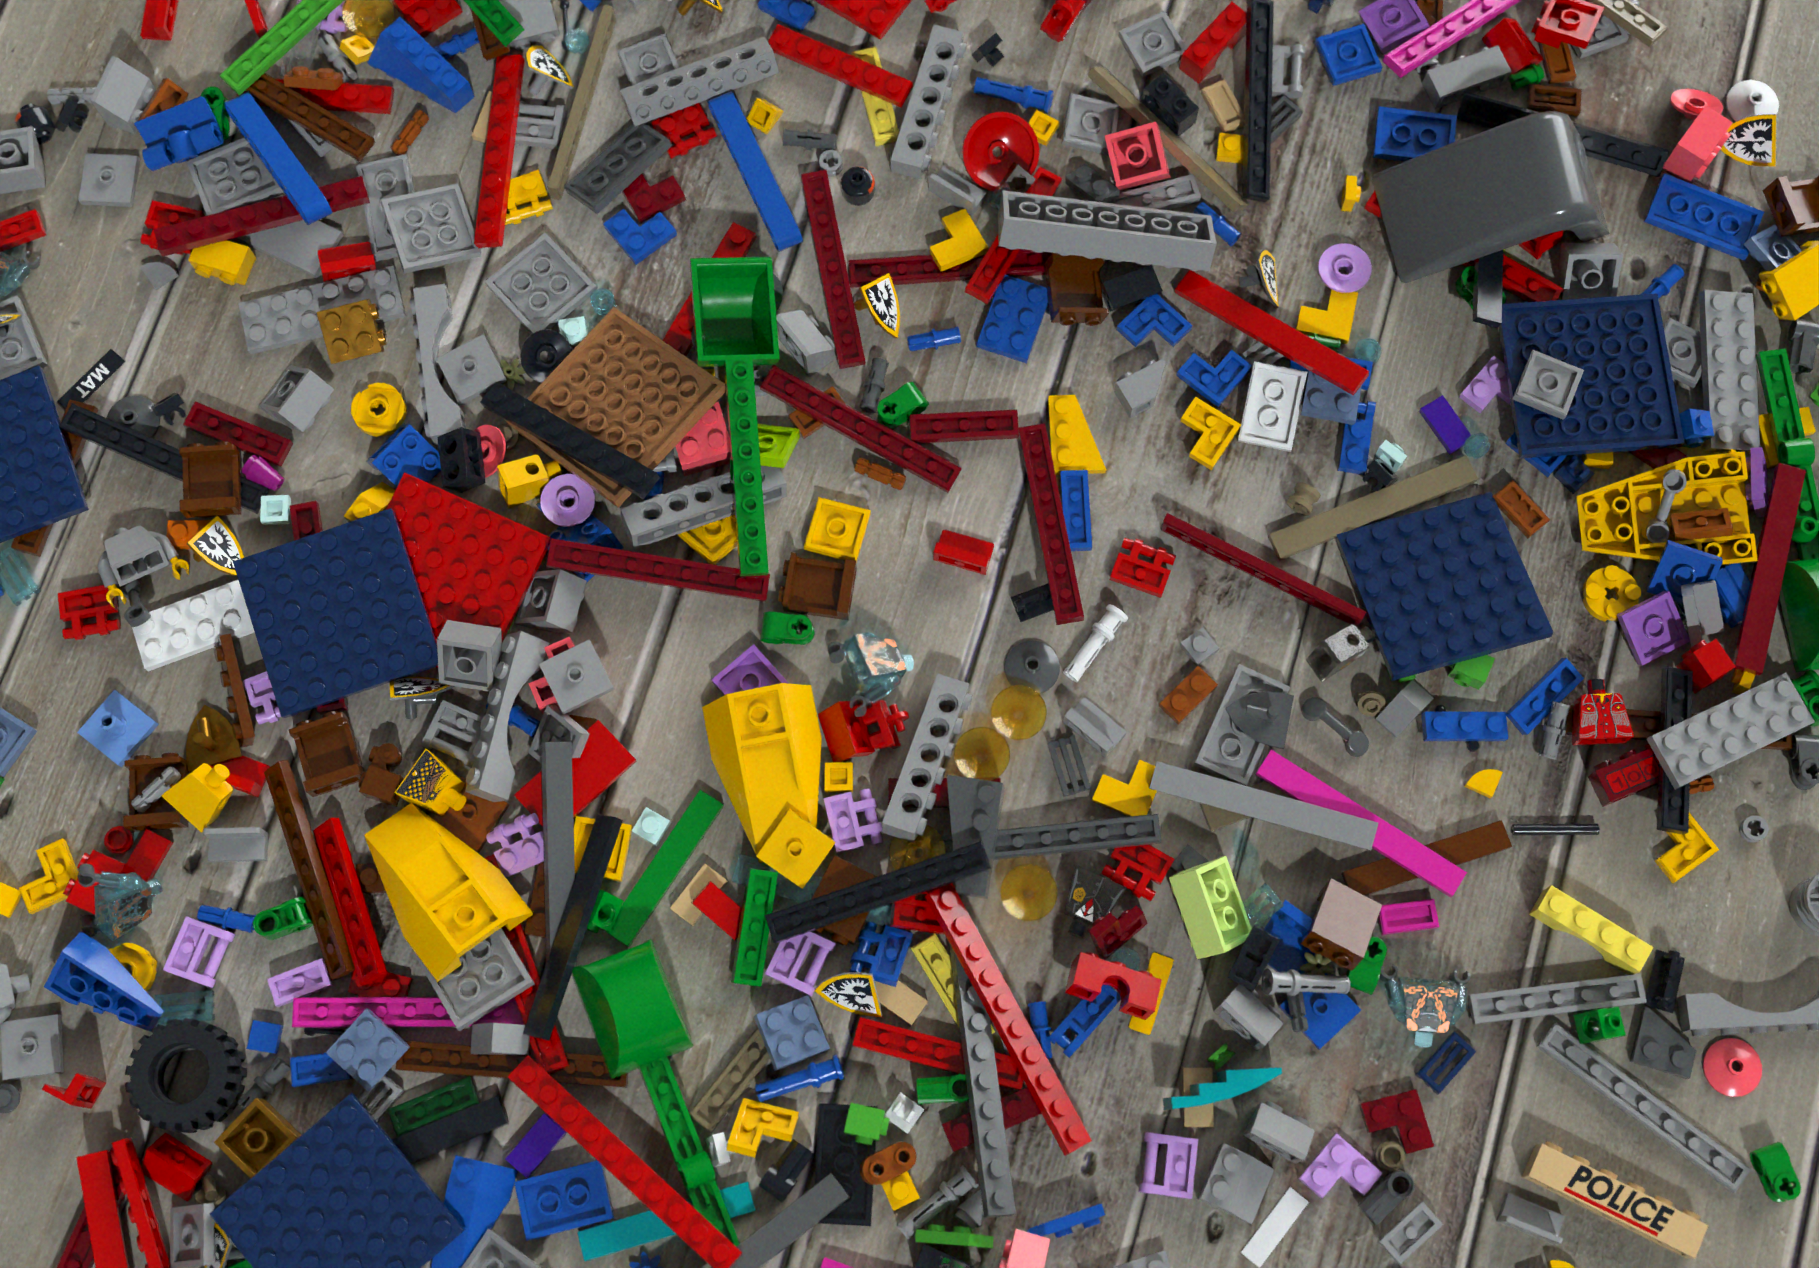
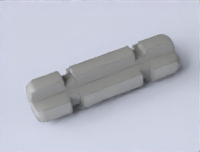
[47,87,96,104]
[131,767,181,813]

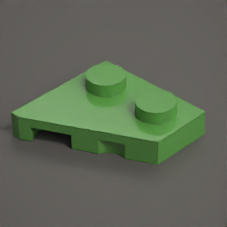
[915,1224,994,1248]

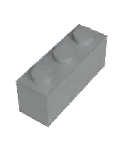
[1422,46,1511,109]

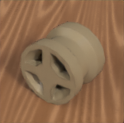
[1286,482,1321,516]

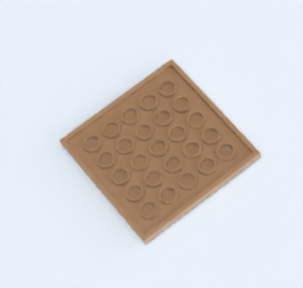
[506,307,726,508]

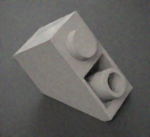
[1114,359,1166,418]

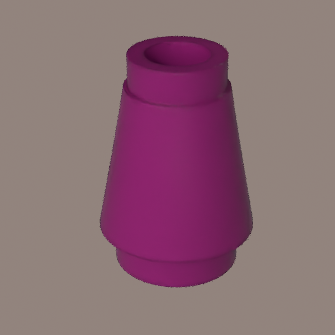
[242,455,285,492]

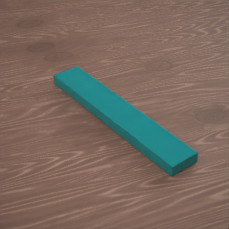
[577,1182,756,1262]

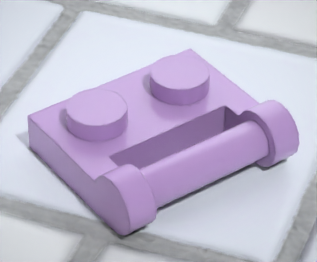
[163,916,236,988]
[765,932,837,997]
[1139,1132,1198,1199]

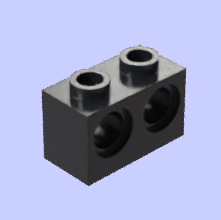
[1142,72,1199,137]
[437,427,486,493]
[1227,923,1281,991]

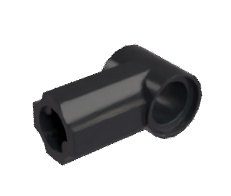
[758,1139,814,1202]

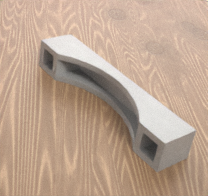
[410,284,466,446]
[465,631,549,802]
[1677,992,1819,1037]

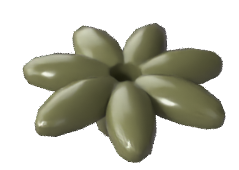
[501,358,526,391]
[1300,952,1335,975]

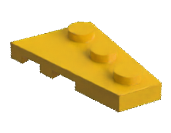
[1048,395,1106,475]

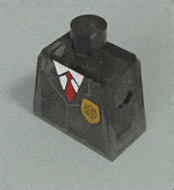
[1306,624,1375,682]
[1064,865,1126,939]

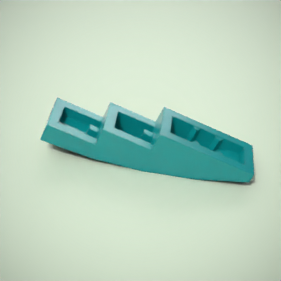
[1163,1067,1282,1110]

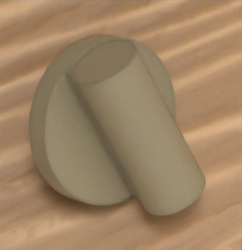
[1356,691,1386,716]
[195,1175,226,1207]

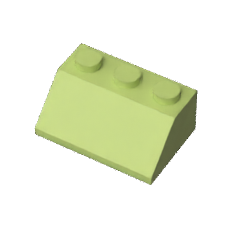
[1169,856,1252,959]

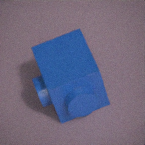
[1679,409,1714,448]

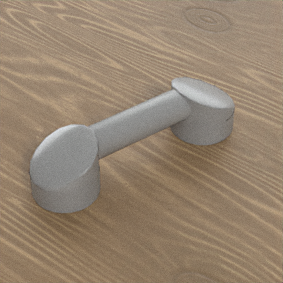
[1646,469,1686,543]

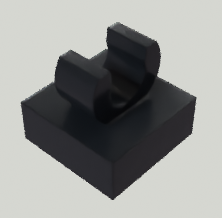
[972,33,1004,67]
[55,98,88,133]
[150,393,186,425]
[1362,459,1399,492]

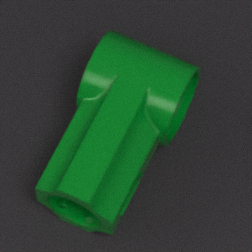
[916,1074,969,1104]

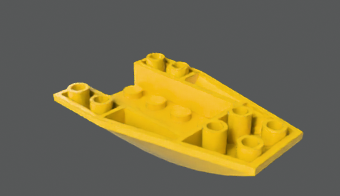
[1576,451,1758,565]
[702,683,822,863]
[364,803,533,982]

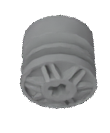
[1789,874,1819,937]

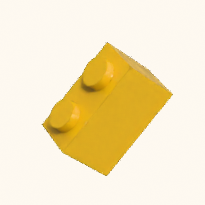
[188,240,256,286]

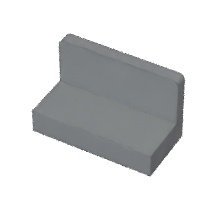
[929,166,987,217]
[1681,580,1724,647]
[1063,698,1126,758]
[203,827,269,863]
[1497,1193,1565,1245]

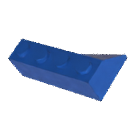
[367,17,475,113]

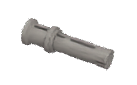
[1261,969,1350,996]
[896,1165,979,1239]

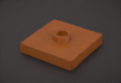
[433,776,509,853]

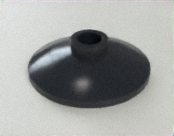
[520,330,572,383]

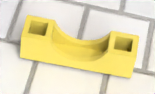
[1529,885,1654,975]

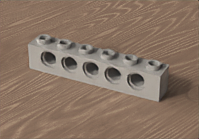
[891,25,967,179]
[620,37,779,126]
[620,466,787,549]
[882,673,973,843]

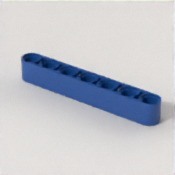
[707,91,803,252]
[224,92,332,225]

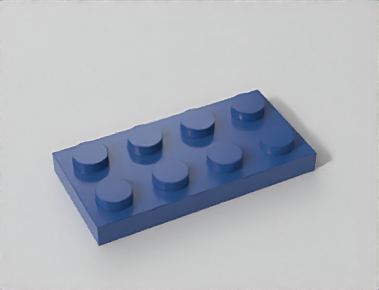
[1644,173,1764,260]

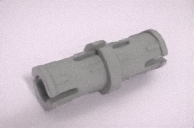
[318,34,357,83]
[1538,701,1570,760]

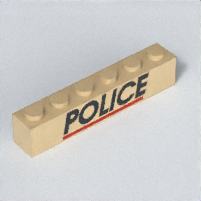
[1522,1142,1708,1259]

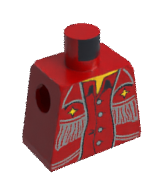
[1572,679,1634,745]

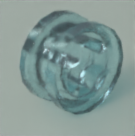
[590,288,616,315]

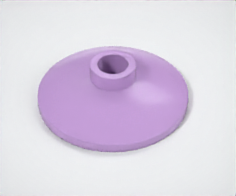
[1318,243,1372,293]
[540,474,595,527]

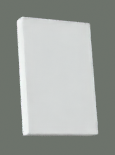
[1237,361,1307,452]

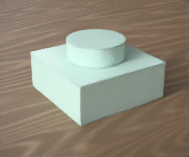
[558,316,588,347]
[1374,440,1407,473]
[260,495,291,525]
[632,807,671,847]

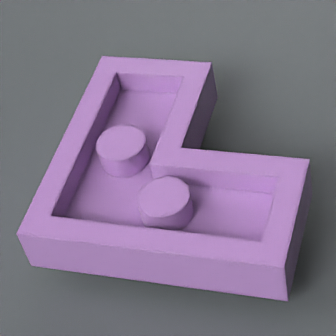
[1459,356,1511,413]
[1298,1133,1382,1198]

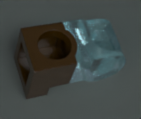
[987,162,1036,212]

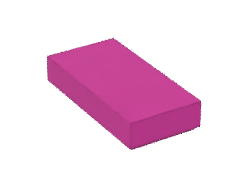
[1378,899,1439,935]

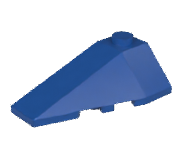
[44,931,164,1032]
[431,1155,518,1268]

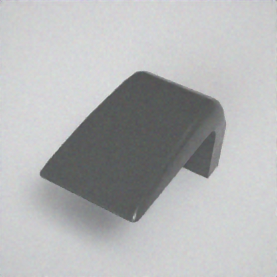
[1372,111,1609,283]

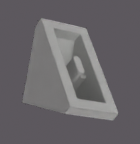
[1375,680,1434,738]
[471,1023,530,1055]

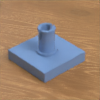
[77,689,159,767]

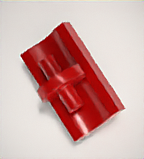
[1040,0,1085,42]
[861,697,909,750]

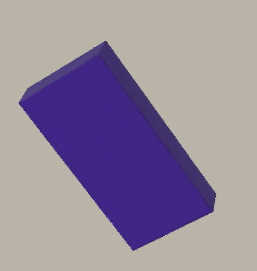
[1419,395,1473,455]
[505,1113,567,1178]

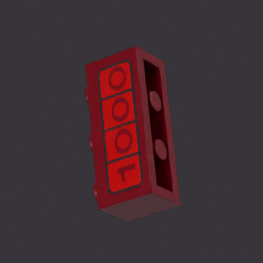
[1588,744,1659,807]

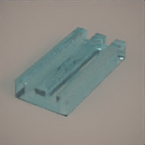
[0,546,41,606]
[1243,883,1284,926]
[154,990,215,1025]

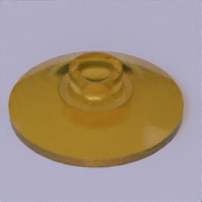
[342,0,394,38]
[991,685,1047,740]
[954,727,1010,781]
[889,824,946,870]
[1000,864,1058,921]

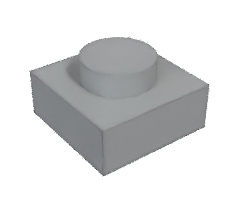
[1180,627,1219,667]

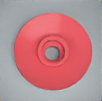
[1670,89,1723,120]
[473,424,506,478]
[1703,1038,1762,1097]

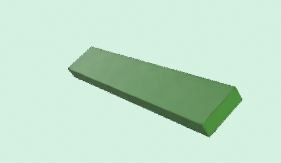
[219,0,344,96]

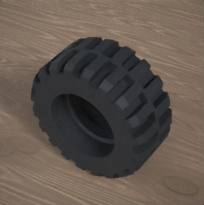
[125,1018,247,1133]

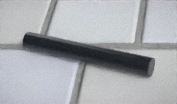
[1511,824,1599,836]

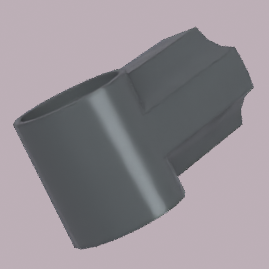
[1788,318,1819,374]
[1358,1171,1415,1225]

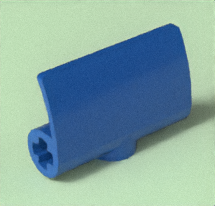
[134,96,224,171]

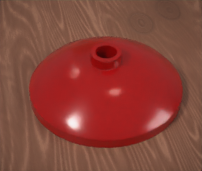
[962,112,1039,192]

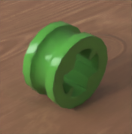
[1207,1043,1236,1071]

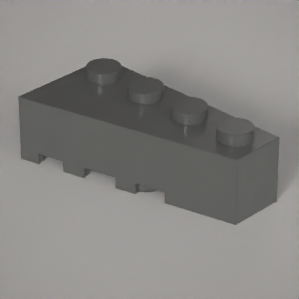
[947,775,1005,899]

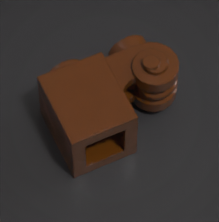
[358,743,404,807]

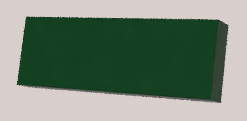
[387,1076,480,1137]

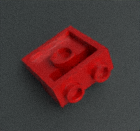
[391,0,463,38]
[1532,0,1604,49]

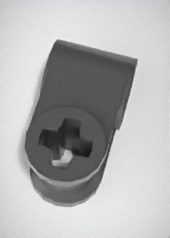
[1788,734,1819,790]

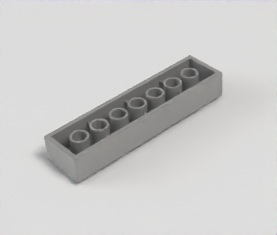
[997,191,1216,271]

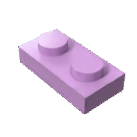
[267,958,333,1007]

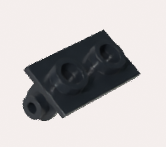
[1010,583,1053,622]
[1644,950,1685,1013]

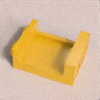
[1759,241,1819,320]

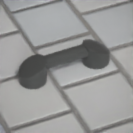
[116,579,151,627]
[1301,697,1369,757]

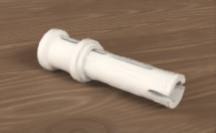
[1063,604,1128,682]

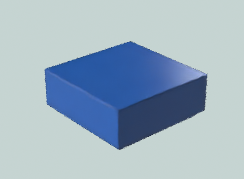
[246,1020,284,1054]

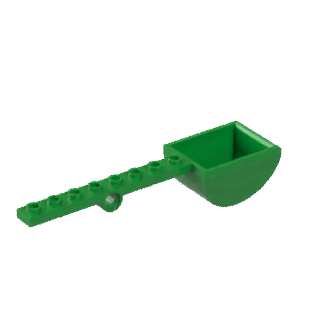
[690,257,780,576]
[1756,348,1819,672]
[571,939,740,1247]

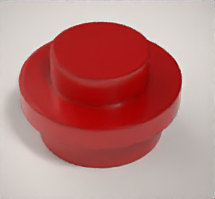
[104,826,134,854]

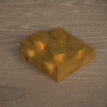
[316,299,387,364]

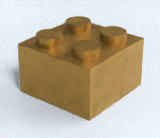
[214,1098,301,1179]

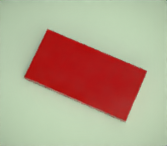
[514,719,637,827]

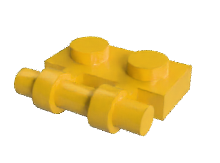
[505,170,553,225]

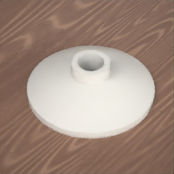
[1726,80,1779,122]

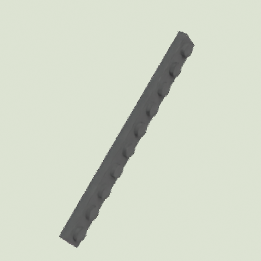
[949,925,1016,1218]

